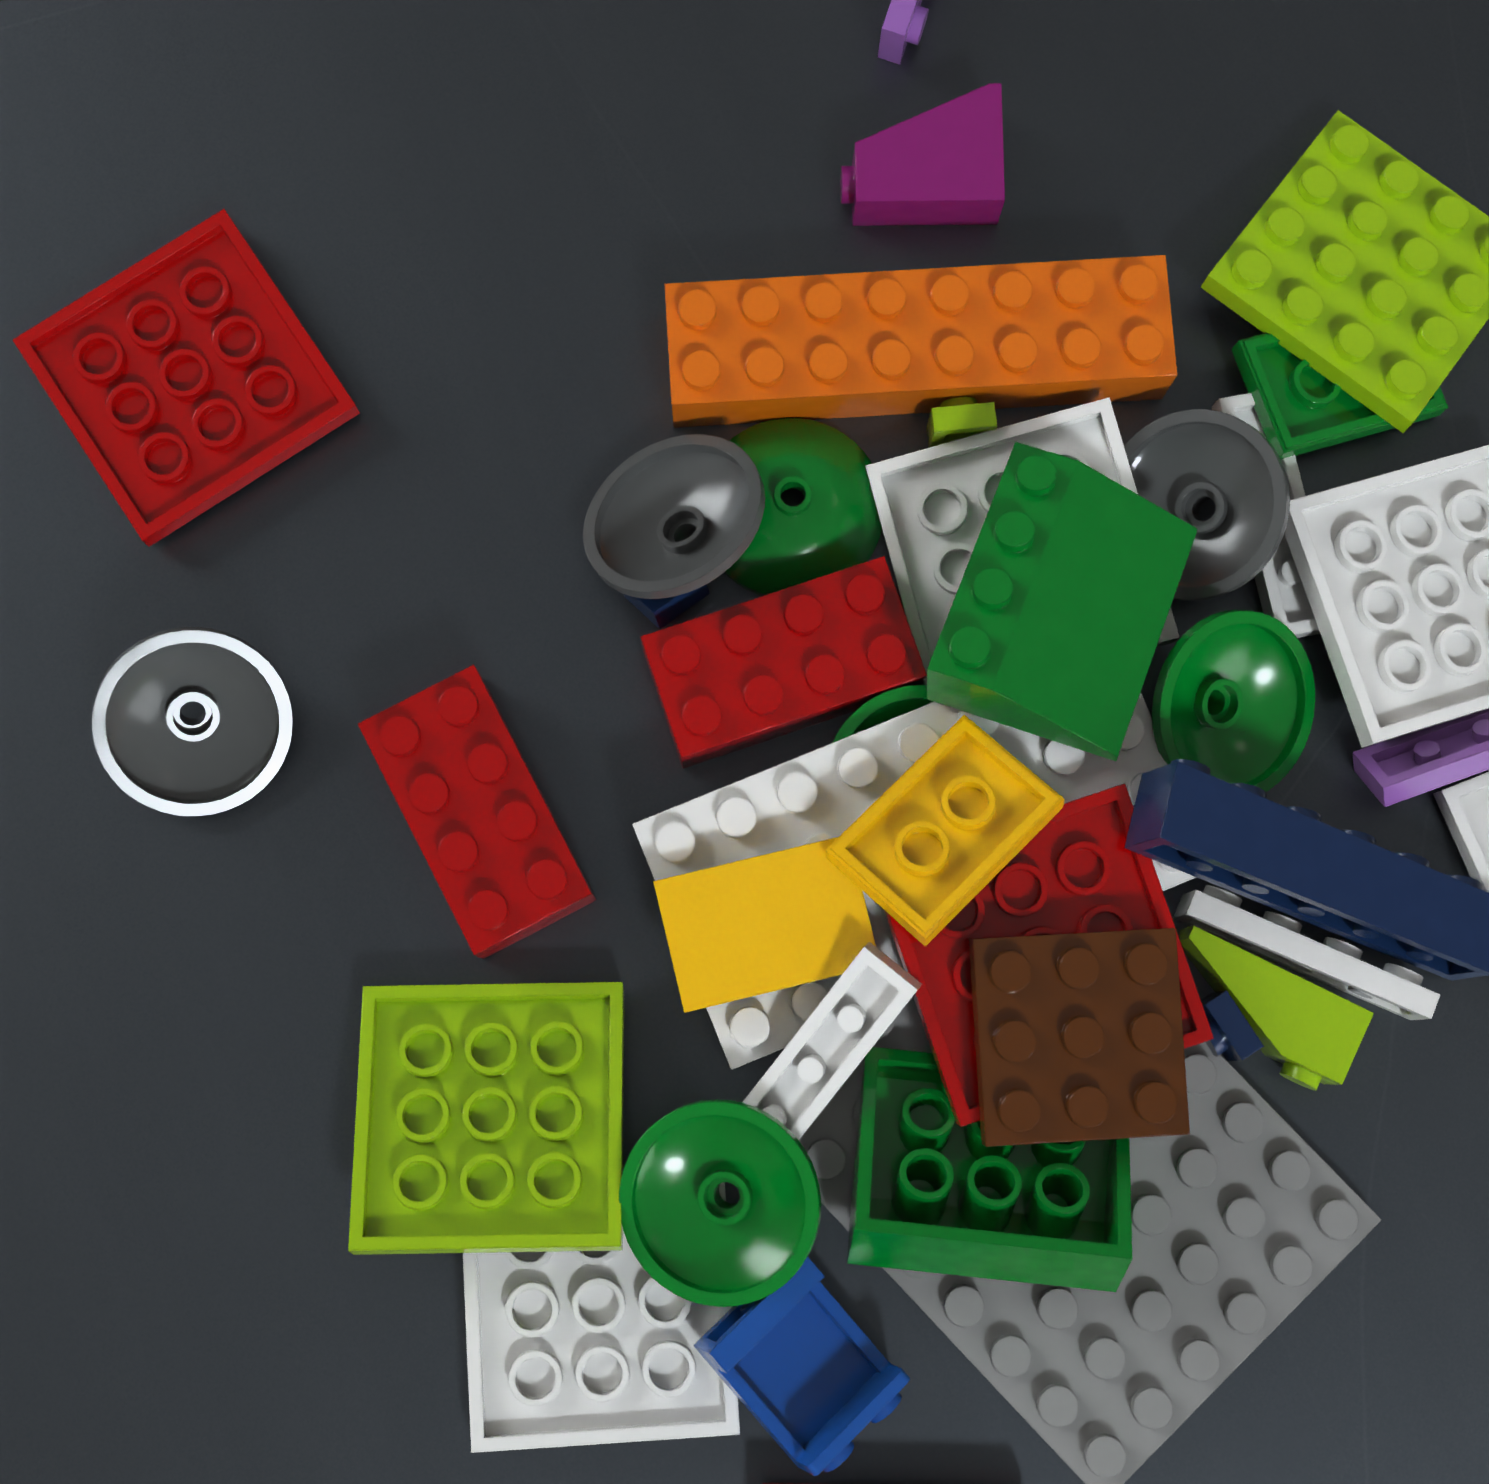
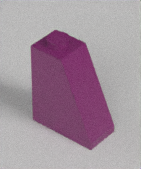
[840,83,1005,226]

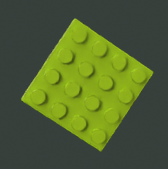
[1200,110,1489,433]
[348,982,624,1255]

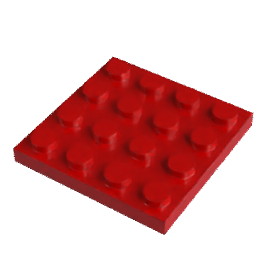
[13,209,360,547]
[884,783,1214,1127]

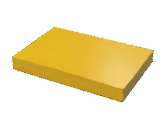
[826,715,1065,947]
[653,837,876,1013]

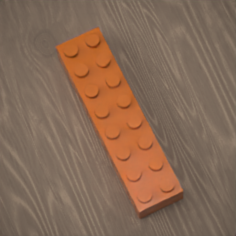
[664,255,1177,428]

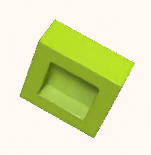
[926,397,997,448]

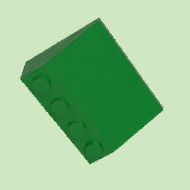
[927,442,1198,761]
[847,1047,1133,1292]

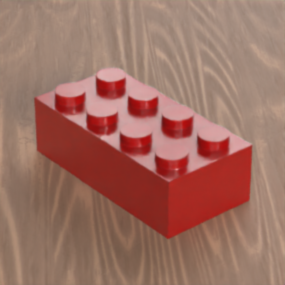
[640,556,927,769]
[358,664,597,959]

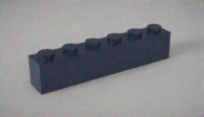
[1124,759,1489,981]

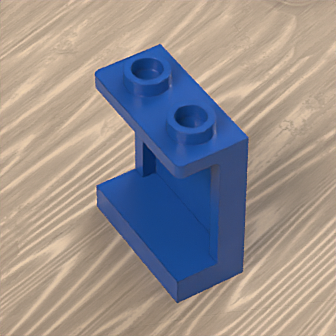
[693,1257,910,1476]

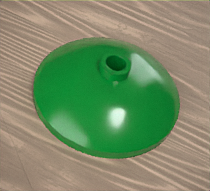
[724,418,882,596]
[1152,610,1315,792]
[619,1099,821,1307]

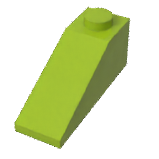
[1178,926,1374,1091]

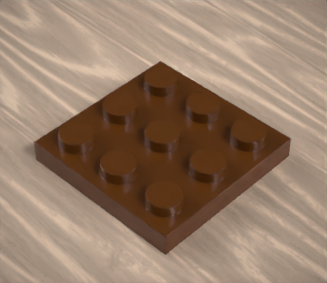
[969,928,1190,1147]

